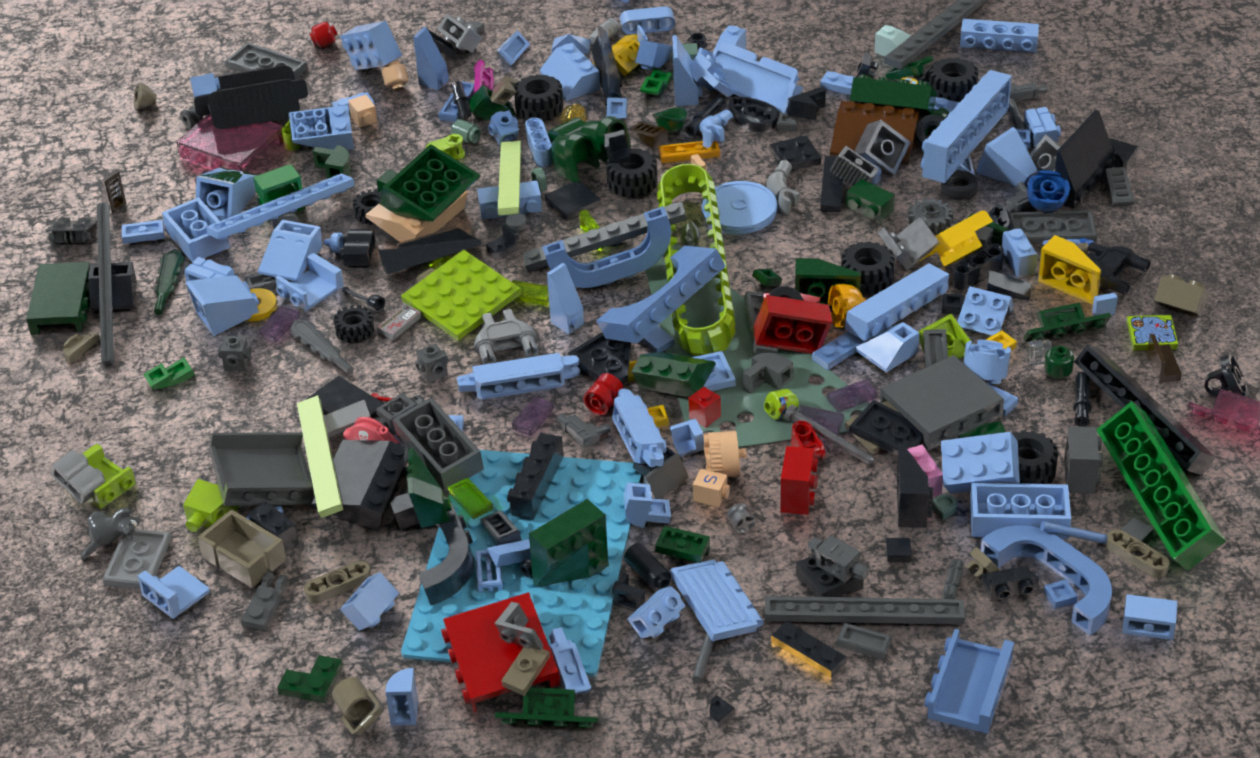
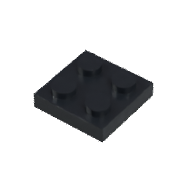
[769,135,822,171]

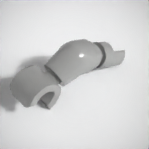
[766,160,800,215]

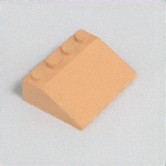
[365,191,468,242]

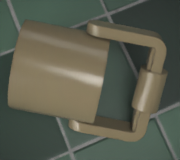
[332,677,384,736]

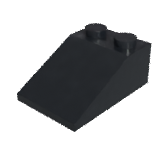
[896,443,933,528]

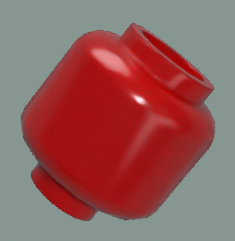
[309,21,338,49]

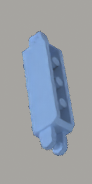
[457,353,580,400]
[612,388,666,467]

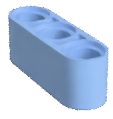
[620,6,676,35]
[525,118,553,167]

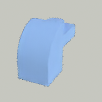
[623,482,671,528]

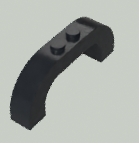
[389,493,474,606]

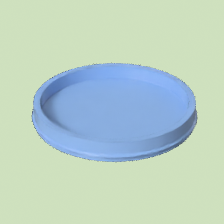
[702,181,778,235]

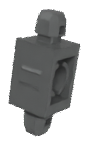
[375,393,425,436]
[808,535,869,583]

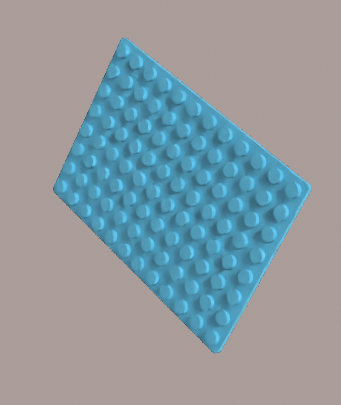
[401,450,642,676]

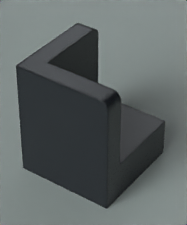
[605,130,630,163]

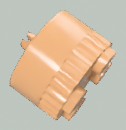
[703,430,747,478]

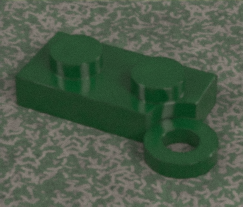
[885,55,934,82]

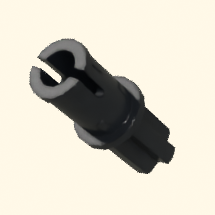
[450,81,471,119]

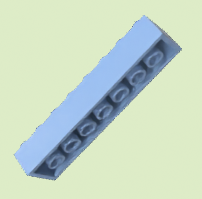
[921,70,1012,183]

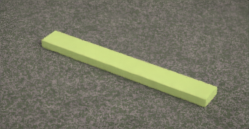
[498,141,521,215]
[297,396,343,518]

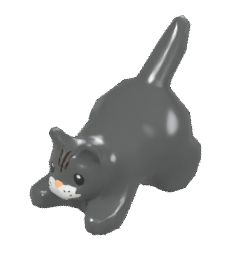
[81,508,141,560]

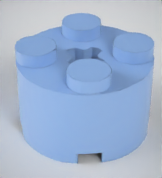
[963,340,1011,384]

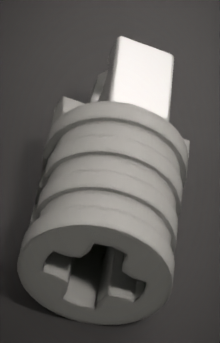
[590,18,620,46]

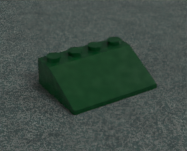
[379,144,480,222]

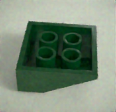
[529,499,609,587]

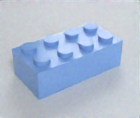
[970,483,1071,539]

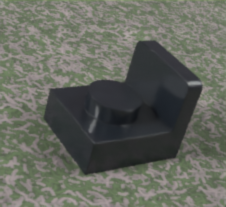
[486,224,519,260]
[612,573,645,612]

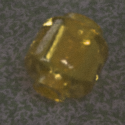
[559,104,588,125]

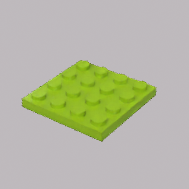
[401,250,521,341]

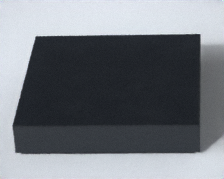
[545,181,601,220]

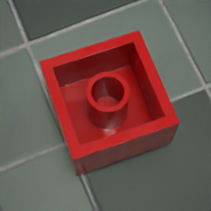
[780,446,818,515]

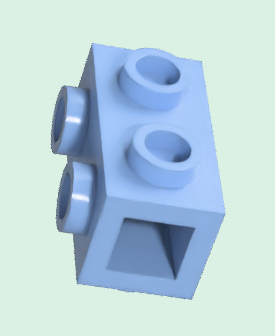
[627,586,685,639]

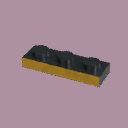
[771,621,846,678]

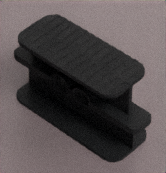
[194,65,308,129]

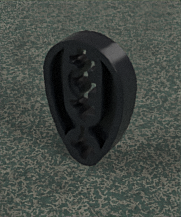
[729,96,778,132]

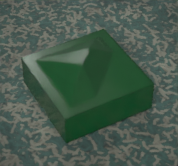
[752,268,783,286]

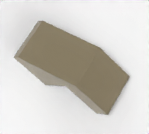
[491,76,518,105]

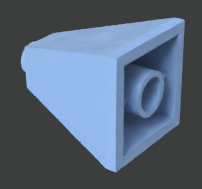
[976,127,1037,186]

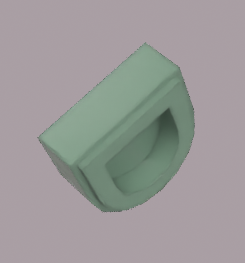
[531,167,547,192]
[929,494,957,520]

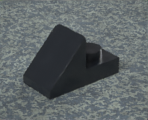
[788,87,826,120]

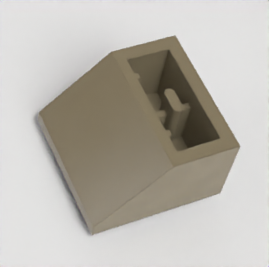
[1154,274,1211,315]

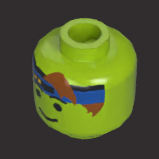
[764,389,799,420]

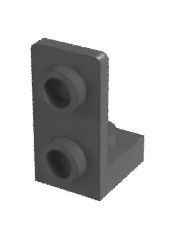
[494,602,544,650]

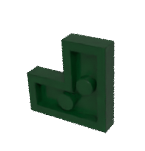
[277,655,343,703]

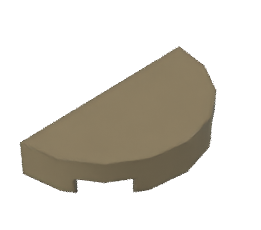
[63,332,100,364]

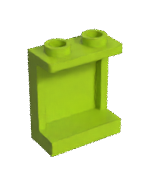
[82,443,136,509]

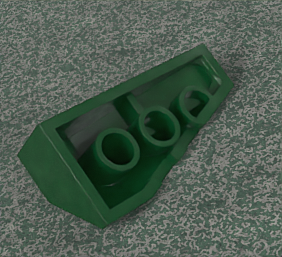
[407,448,452,528]

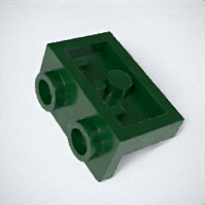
[655,526,710,563]

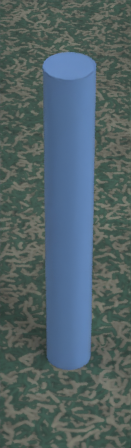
[1040,521,1107,544]

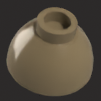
[133,83,157,110]

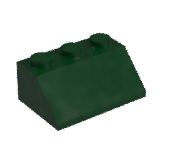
[631,352,716,397]

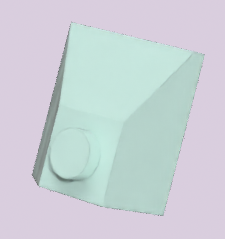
[875,25,911,56]

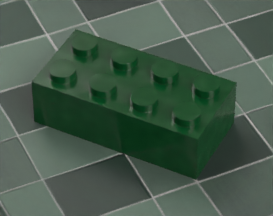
[850,75,937,115]

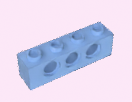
[960,19,1039,53]

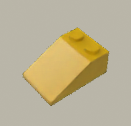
[1038,235,1101,305]

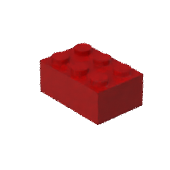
[753,295,832,354]

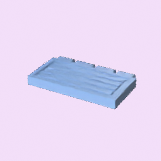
[671,559,764,641]

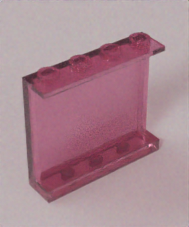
[176,115,283,172]

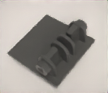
[46,217,97,243]

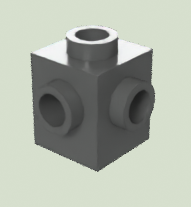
[218,336,251,371]
[415,343,449,383]

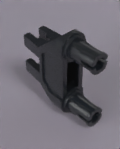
[1085,242,1151,296]

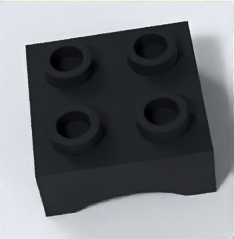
[796,555,864,597]

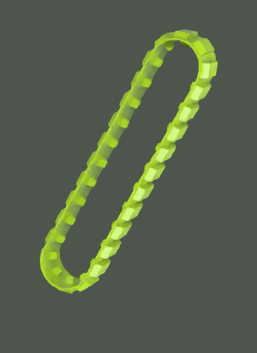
[657,164,736,356]

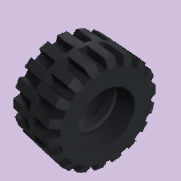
[929,57,978,102]
[514,74,564,121]
[606,148,658,198]
[841,241,895,295]
[1012,430,1058,484]

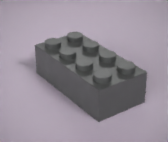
[393,397,484,492]

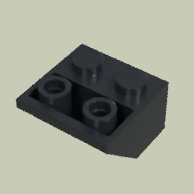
[88,262,137,312]

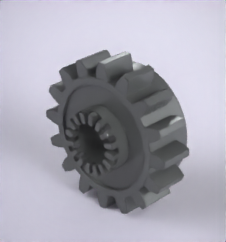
[908,198,954,235]

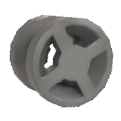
[727,503,756,533]

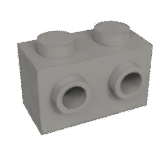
[437,14,482,53]

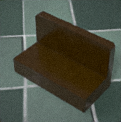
[1147,334,1182,383]

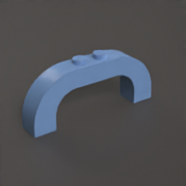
[542,206,671,288]
[981,525,1112,636]

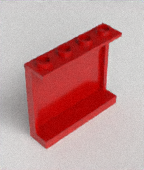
[441,592,561,713]

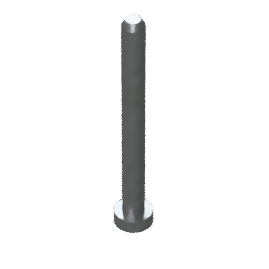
[784,405,875,464]

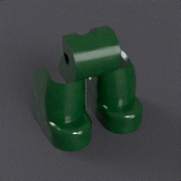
[548,116,631,183]

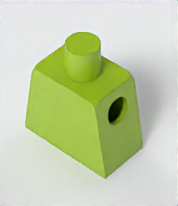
[183,479,239,532]

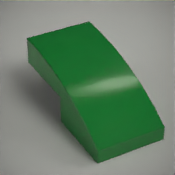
[640,70,672,95]
[143,357,195,390]

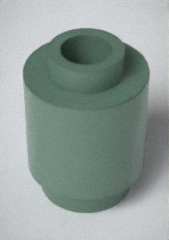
[451,119,481,144]

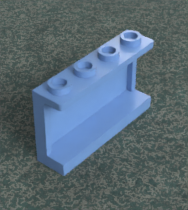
[924,629,1014,734]

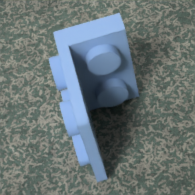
[957,286,1014,336]
[137,566,210,619]

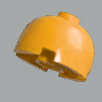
[828,284,866,327]

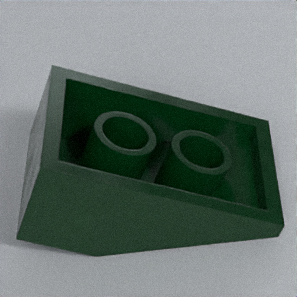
[795,258,861,308]

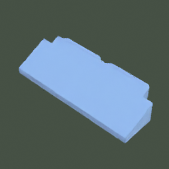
[697,42,804,114]

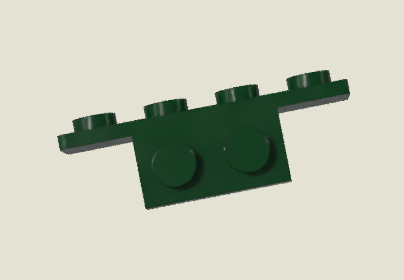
[1024,302,1111,343]
[495,687,600,727]

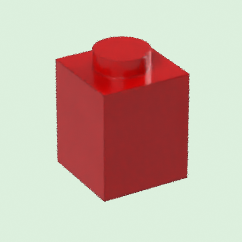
[689,386,721,428]

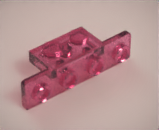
[1187,389,1260,436]

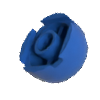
[1027,170,1070,212]

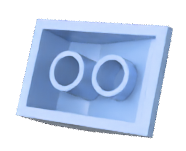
[672,35,702,106]

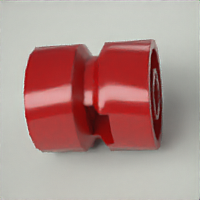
[583,373,624,415]

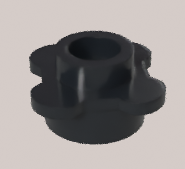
[688,33,708,50]

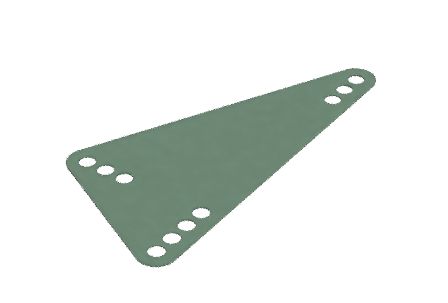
[641,240,870,451]

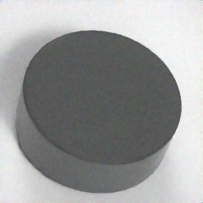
[506,213,526,232]

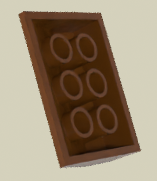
[830,101,920,164]

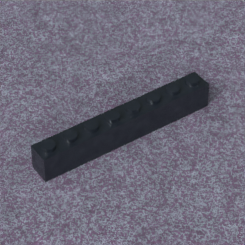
[1074,344,1216,476]

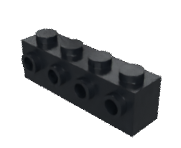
[507,432,564,520]

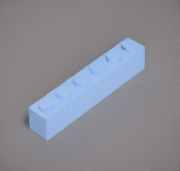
[845,263,949,341]

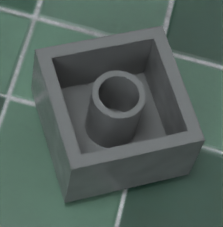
[1064,426,1103,494]

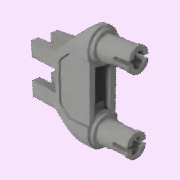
[474,309,539,365]

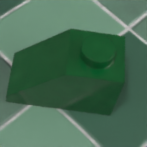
[468,85,515,121]

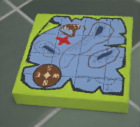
[1126,315,1178,351]

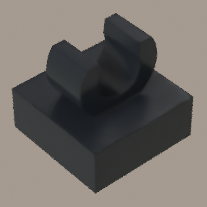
[856,53,879,78]

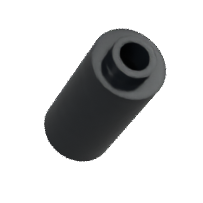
[624,543,671,591]

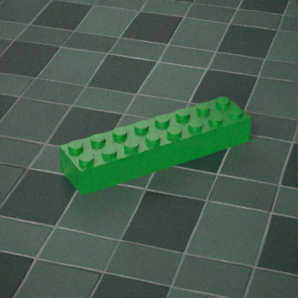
[1097,401,1227,571]

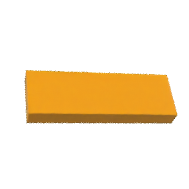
[658,141,720,163]

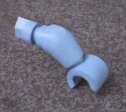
[699,110,733,148]

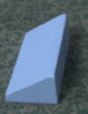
[487,539,531,567]

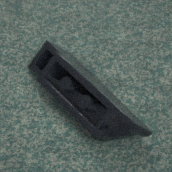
[591,25,622,107]
[378,227,481,274]

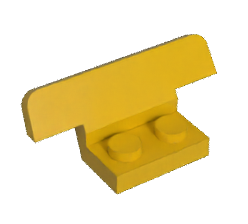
[592,34,640,77]
[919,211,993,268]

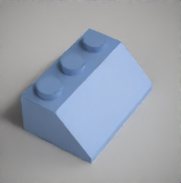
[540,43,600,101]

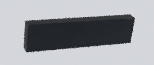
[820,156,843,212]

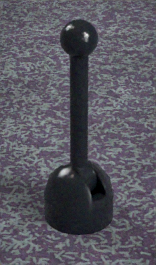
[342,286,385,313]

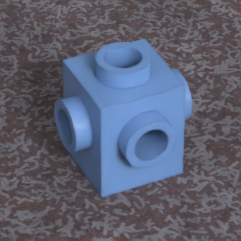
[488,111,519,145]

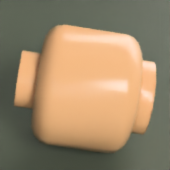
[382,61,408,91]

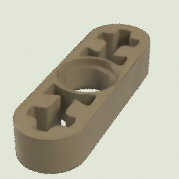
[1106,530,1169,578]
[304,561,371,603]

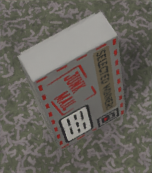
[376,304,422,340]

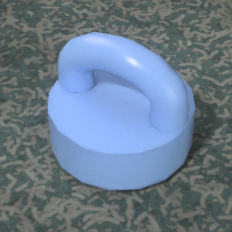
[323,233,344,253]

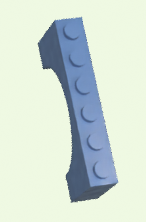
[596,246,726,343]

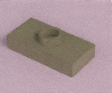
[501,647,550,696]

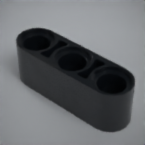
[952,244,1004,290]

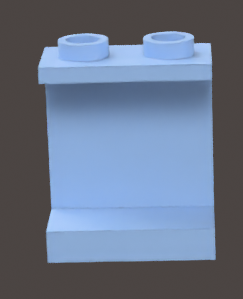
[275,253,344,311]

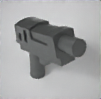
[1010,83,1047,102]
[1006,182,1034,213]
[557,413,611,449]

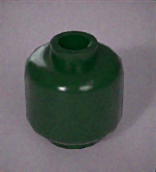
[1044,346,1075,379]

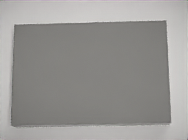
[102,529,172,589]

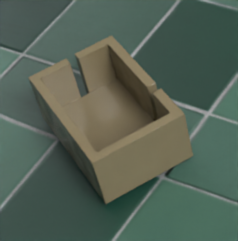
[197,510,286,588]

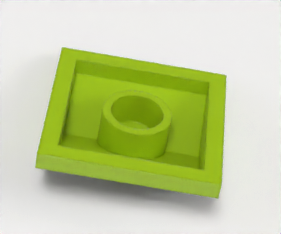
[918,314,973,359]

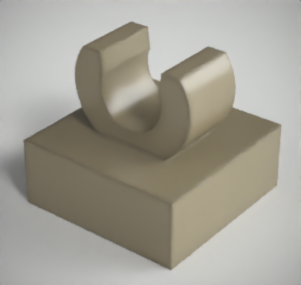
[966,547,1000,580]

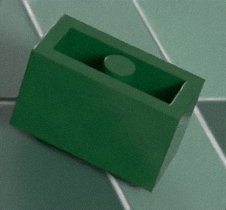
[846,179,895,223]

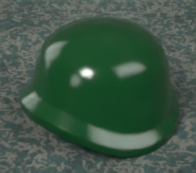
[652,107,687,133]

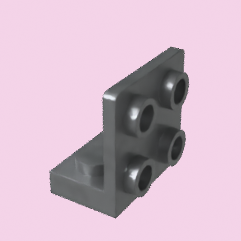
[878,217,940,270]

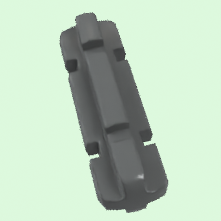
[942,559,964,599]

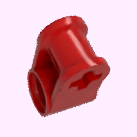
[791,420,826,460]

